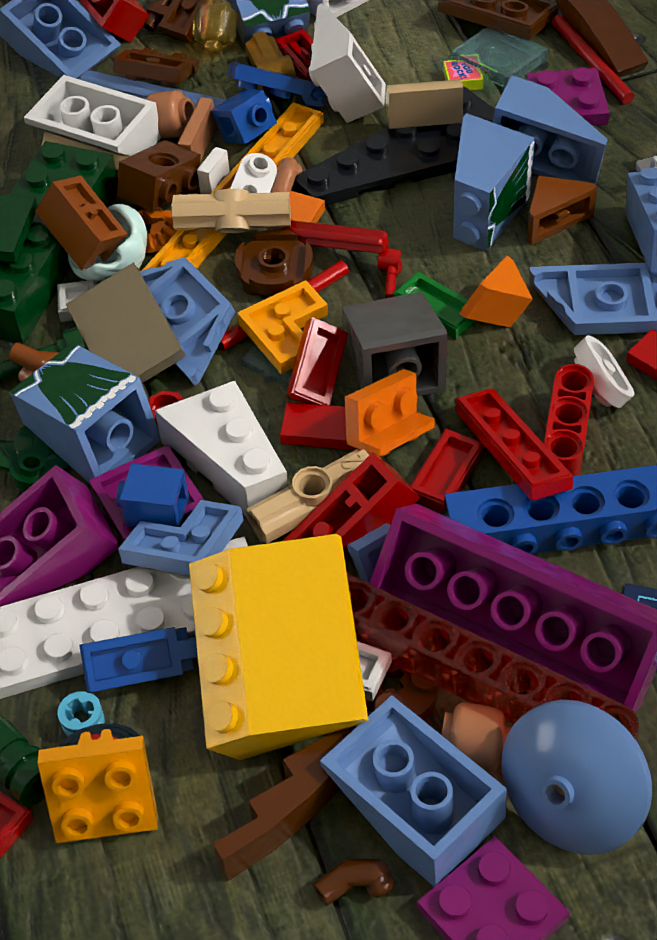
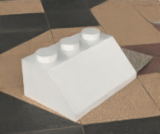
[24,75,161,156]

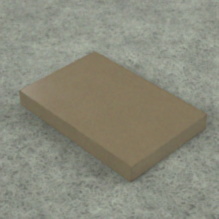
[66,262,187,383]

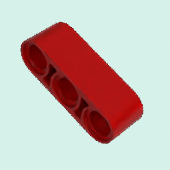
[544,364,594,476]

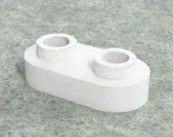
[230,153,277,193]
[574,335,634,408]

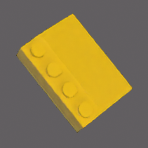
[189,534,369,761]

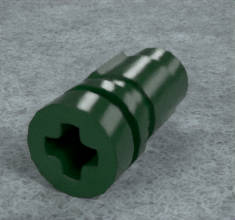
[0,714,45,807]

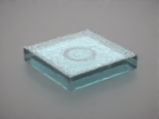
[450,27,548,88]

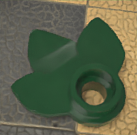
[0,426,71,492]

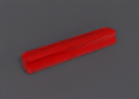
[281,220,389,254]

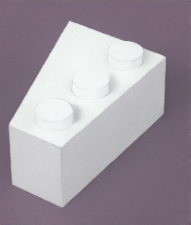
[155,381,288,516]

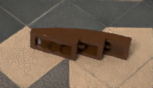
[555,0,649,78]
[213,711,372,881]

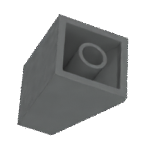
[342,292,447,396]

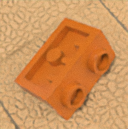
[345,369,435,456]

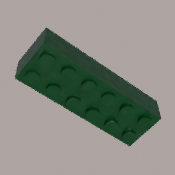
[0,141,118,344]

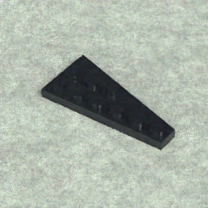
[293,86,495,206]

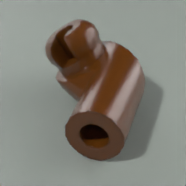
[312,859,394,906]

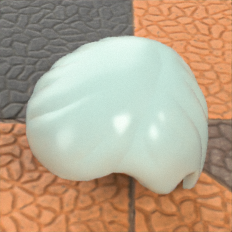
[68,204,147,282]

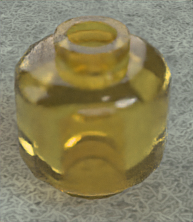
[192,0,239,53]

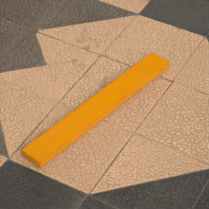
[141,102,324,271]

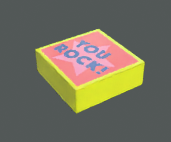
[443,58,484,91]

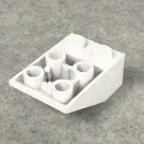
[309,3,386,123]

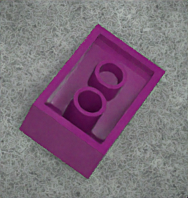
[0,465,120,607]

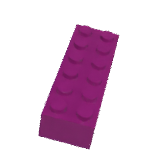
[365,504,657,719]

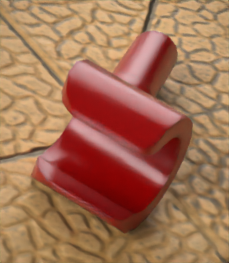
[377,247,402,298]

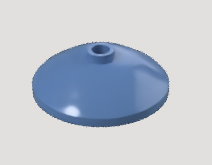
[501,700,652,855]

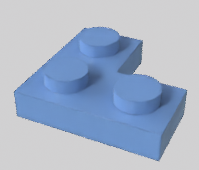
[118,500,244,576]

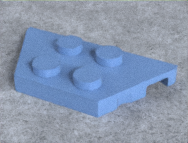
[140,257,235,386]
[529,263,657,335]

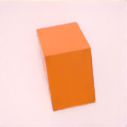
[459,256,533,328]

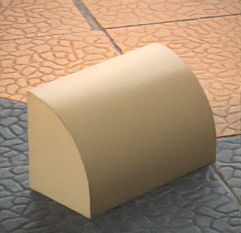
[386,79,463,129]

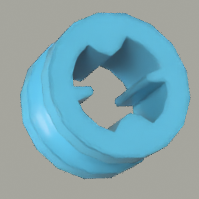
[57,691,105,737]

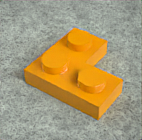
[237,280,328,374]

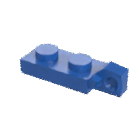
[227,62,326,107]
[79,627,198,693]

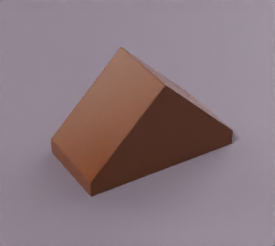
[527,176,598,245]

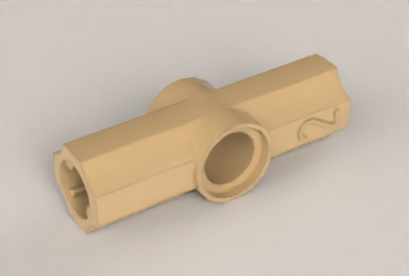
[172,189,291,233]
[246,449,369,544]

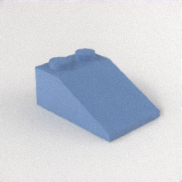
[0,0,121,79]
[493,75,608,185]
[320,695,507,887]

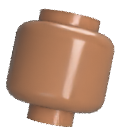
[146,90,195,140]
[442,702,512,773]

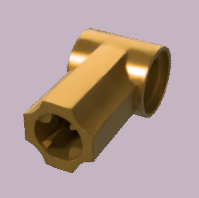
[245,31,296,94]

